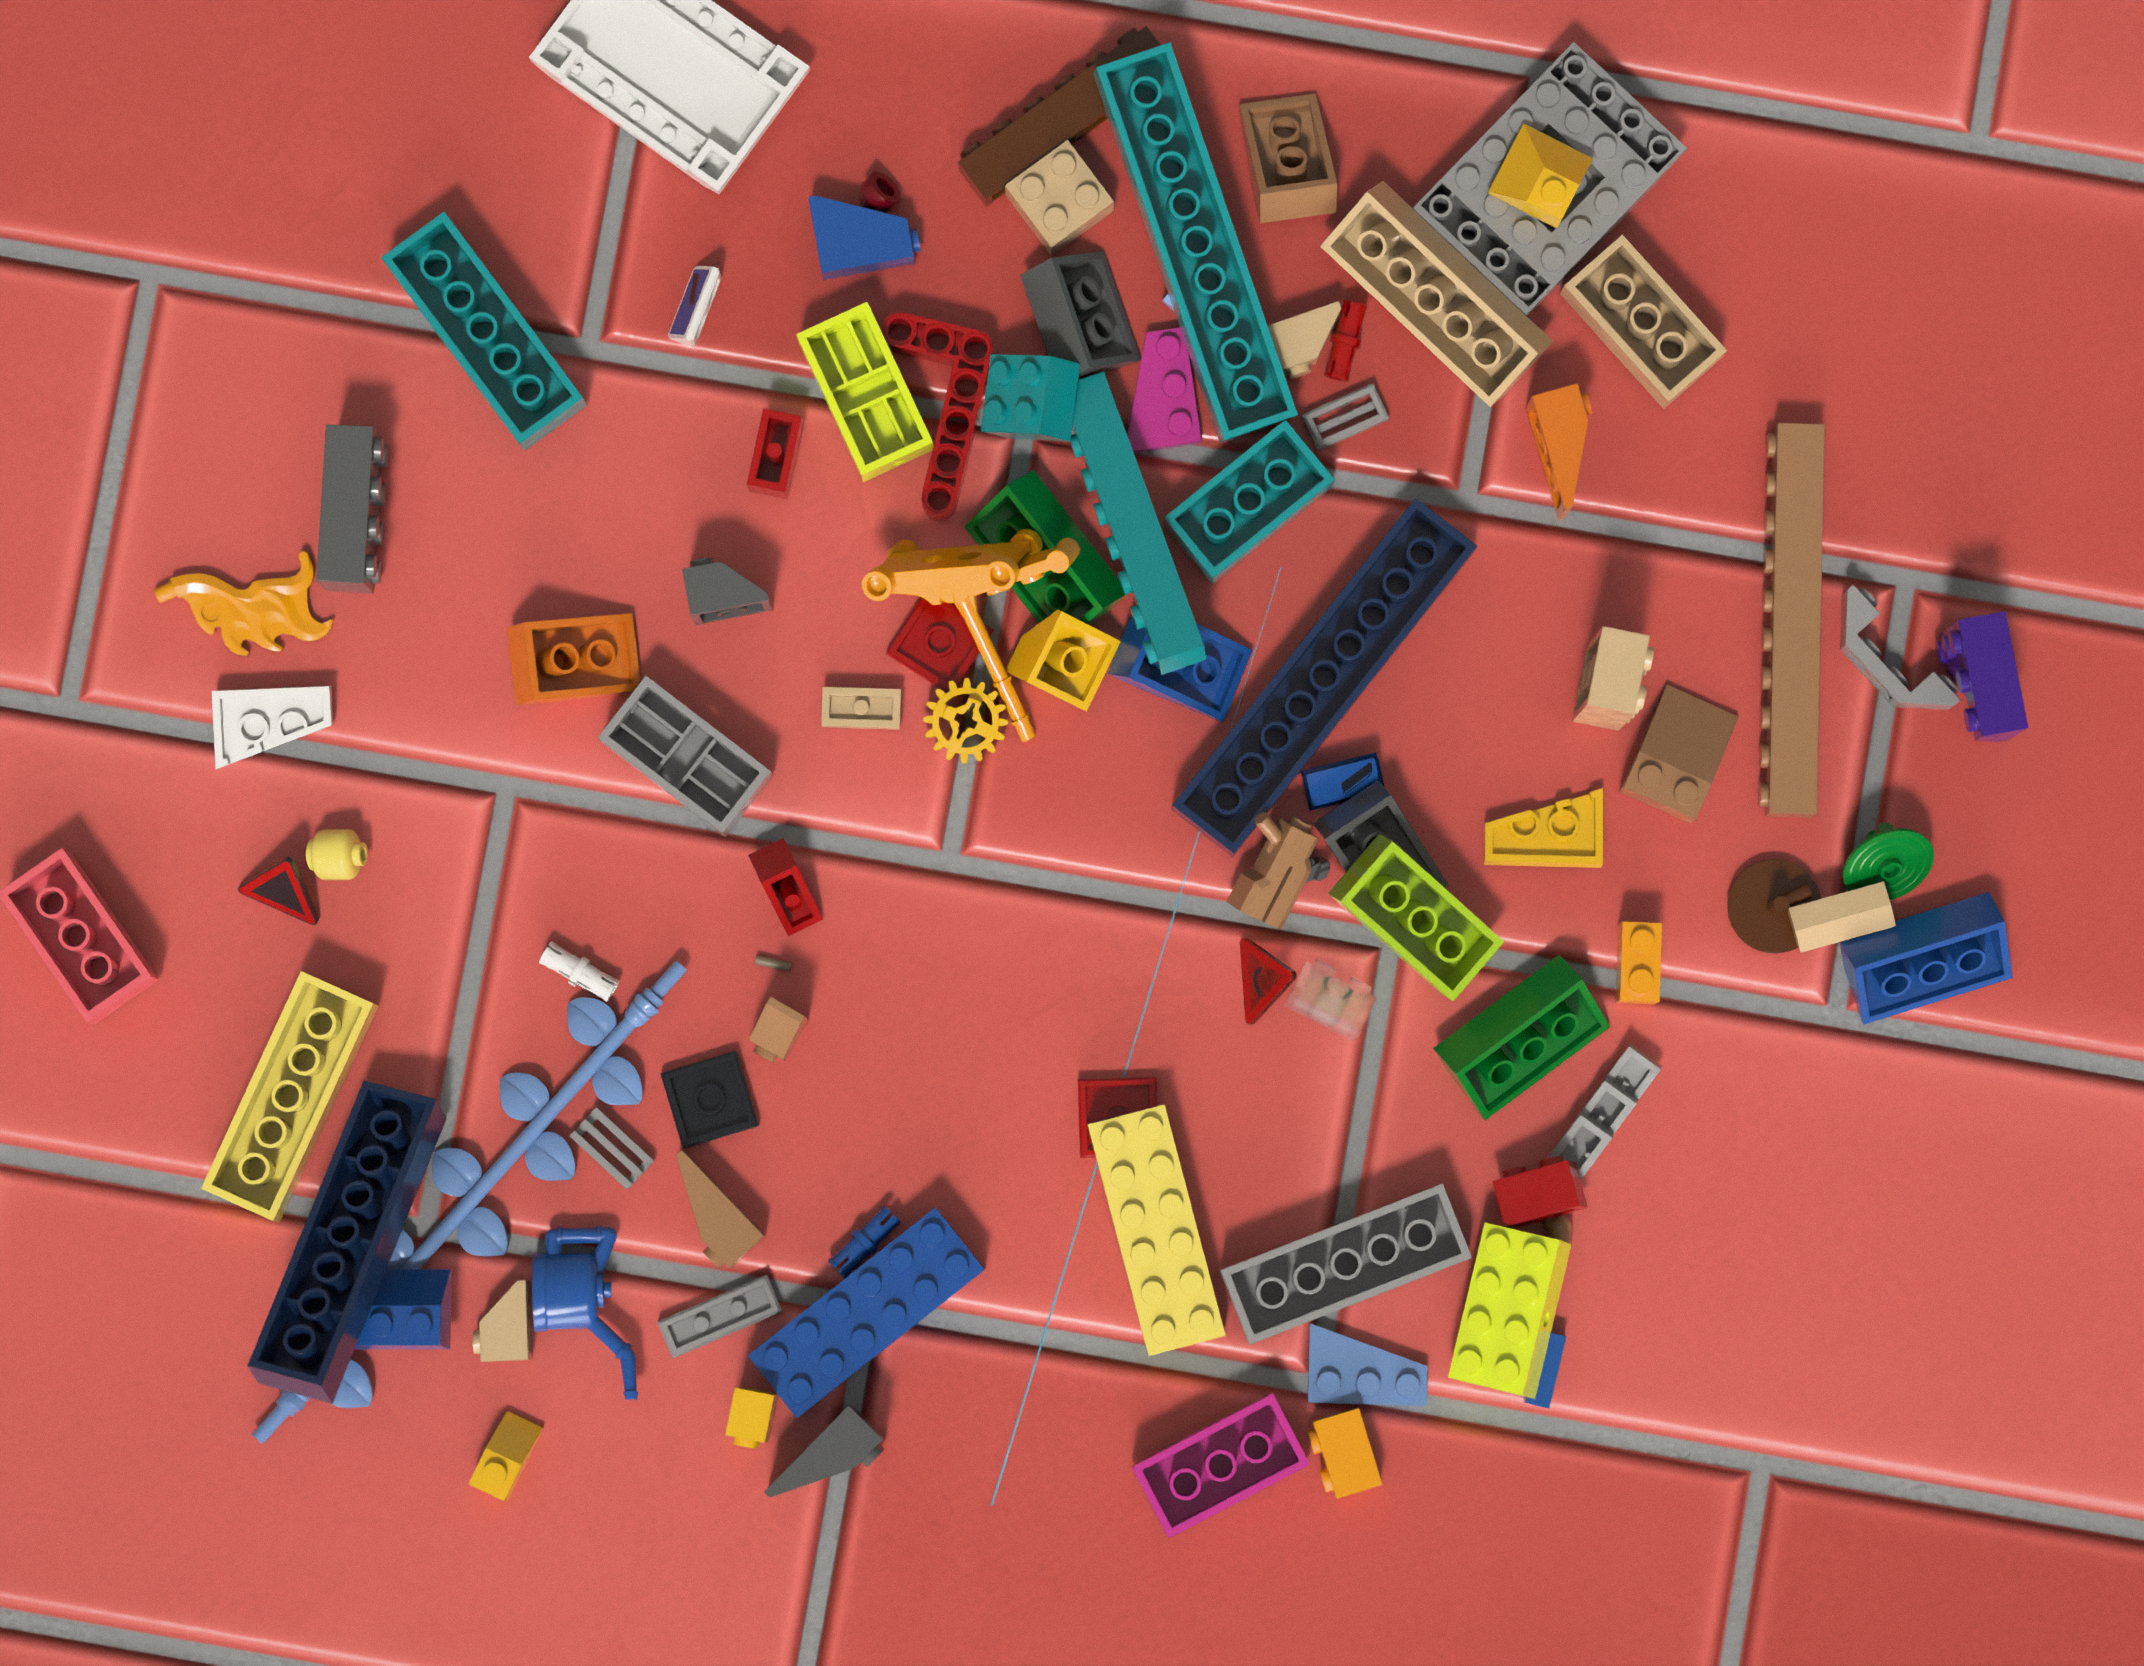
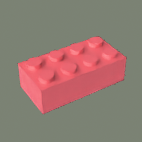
[0,848,159,1025]

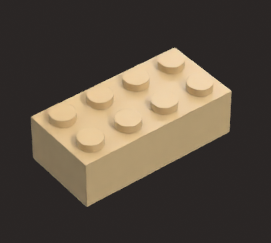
[1560,234,1727,409]
[1572,626,1654,731]

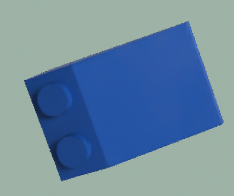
[1107,604,1252,722]

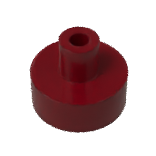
[860,172,901,212]

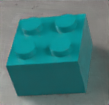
[981,354,1080,441]

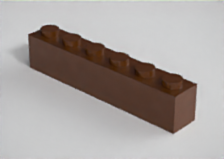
[958,26,1161,207]

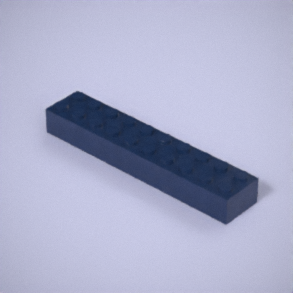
[1171,498,1477,858]

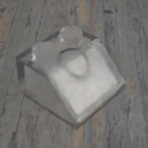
[1283,959,1377,1041]

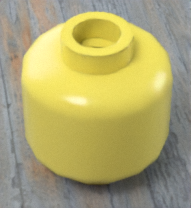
[306,829,368,880]

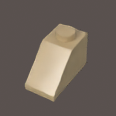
[1268,301,1341,379]
[473,1280,532,1362]

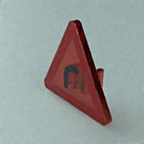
[1240,938,1297,1025]

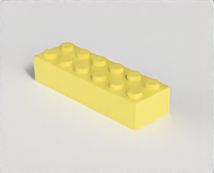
[201,971,379,1222]
[1087,1104,1226,1356]

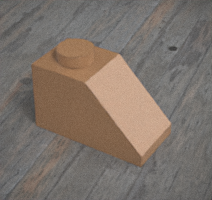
[749,996,809,1063]

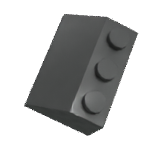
[1020,251,1141,380]

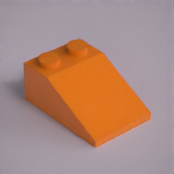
[1526,383,1592,520]
[506,613,641,706]

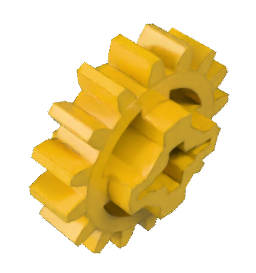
[923,678,1008,763]

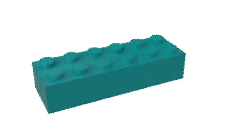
[381,212,587,451]

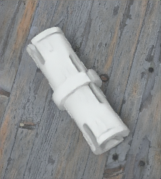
[539,941,620,1002]

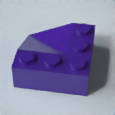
[1935,611,2029,742]

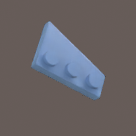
[1307,1323,1428,1406]

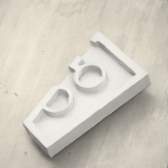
[211,686,333,769]

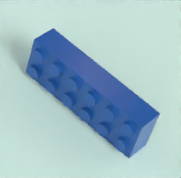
[748,1207,985,1418]

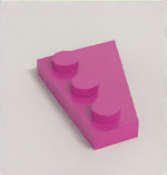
[1128,327,1202,453]

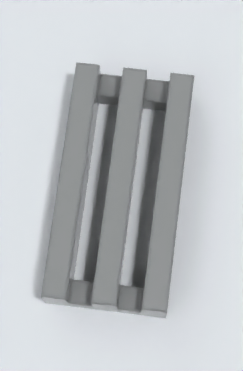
[1302,383,1389,452]
[570,1107,654,1190]

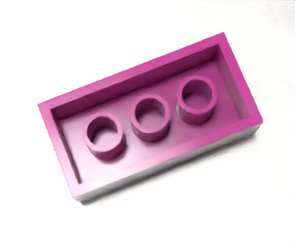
[1131,1393,1310,1539]

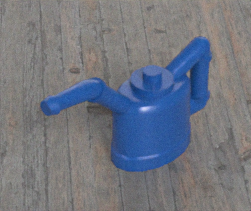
[532,1225,639,1400]

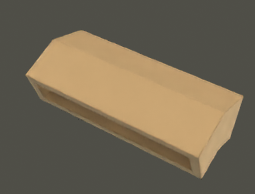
[1788,881,1896,953]

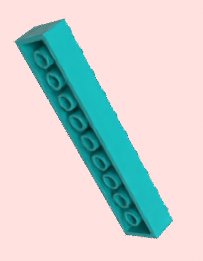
[1093,42,1298,443]

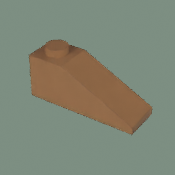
[676,1150,765,1269]

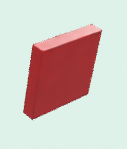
[886,598,994,693]
[1078,1077,1157,1158]

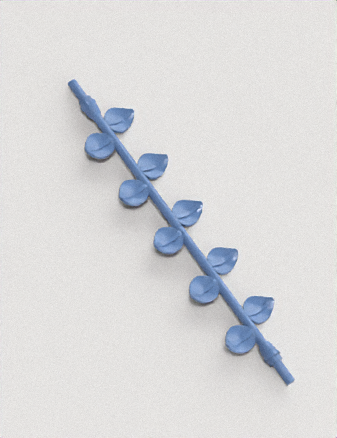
[252,960,687,1444]

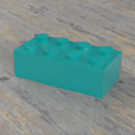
[1163,420,1335,584]

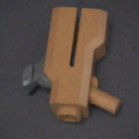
[1226,812,1330,929]

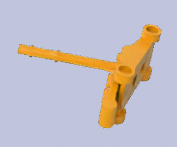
[862,529,1080,742]

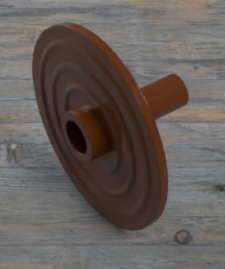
[1727,859,1821,954]

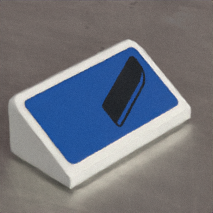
[668,266,722,347]

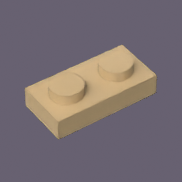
[821,687,901,730]

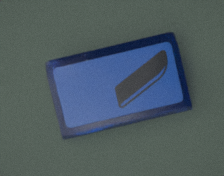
[1300,752,1384,811]

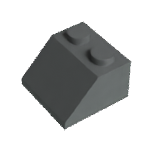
[682,557,773,625]

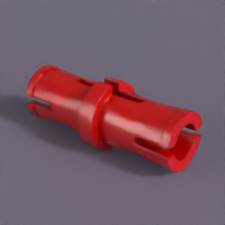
[1324,300,1368,382]

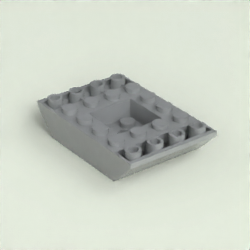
[1413,42,1687,316]

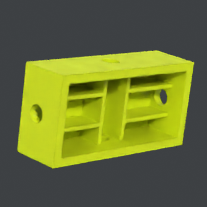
[796,302,934,482]
[1448,1223,1572,1399]

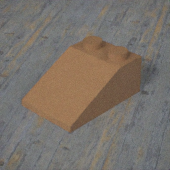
[1239,93,1337,224]
[1619,685,1739,824]

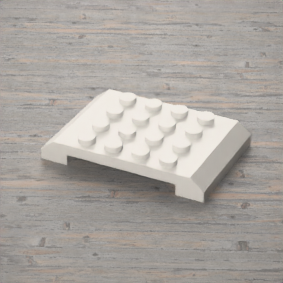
[529,0,810,194]

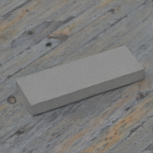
[657,1275,782,1358]

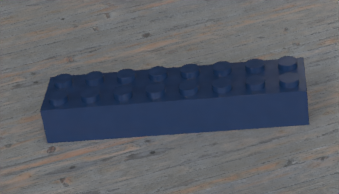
[247,1081,446,1404]

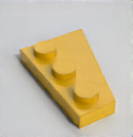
[1484,788,1603,868]

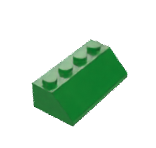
[964,470,1126,626]
[1433,955,1610,1120]

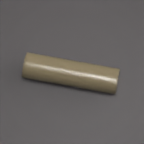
[755,955,791,972]

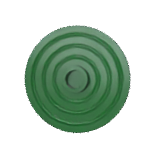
[1843,822,1934,900]

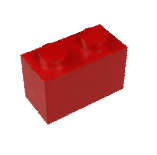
[747,408,804,499]
[1492,1155,1588,1229]

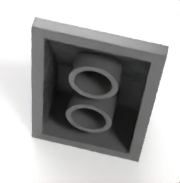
[1313,780,1448,888]
[764,1404,885,1498]

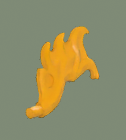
[153,551,334,656]

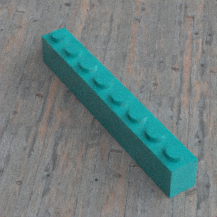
[1069,371,1206,675]

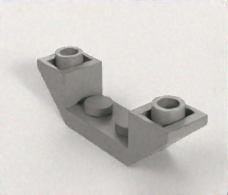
[1840,585,1960,710]

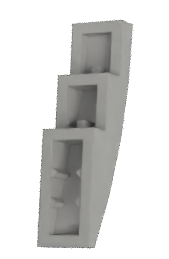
[1547,1043,1662,1180]

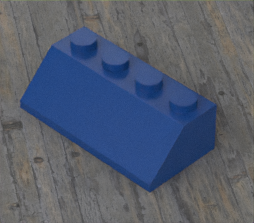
[1840,892,2013,1025]
[354,1269,452,1350]

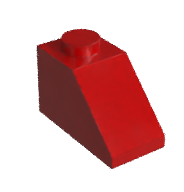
[748,838,823,936]

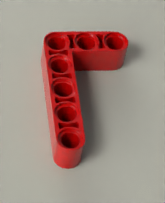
[882,312,993,521]

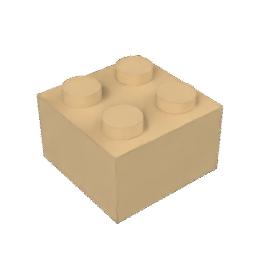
[1005,140,1114,256]

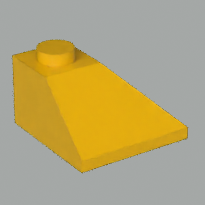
[1488,123,1593,229]
[1005,610,1121,712]

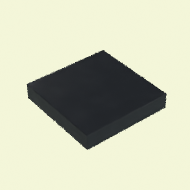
[660,1051,759,1149]

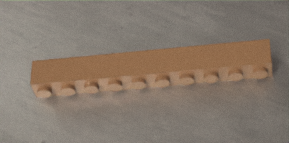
[1758,423,1825,818]

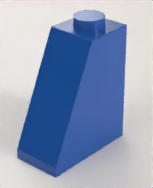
[808,196,921,280]

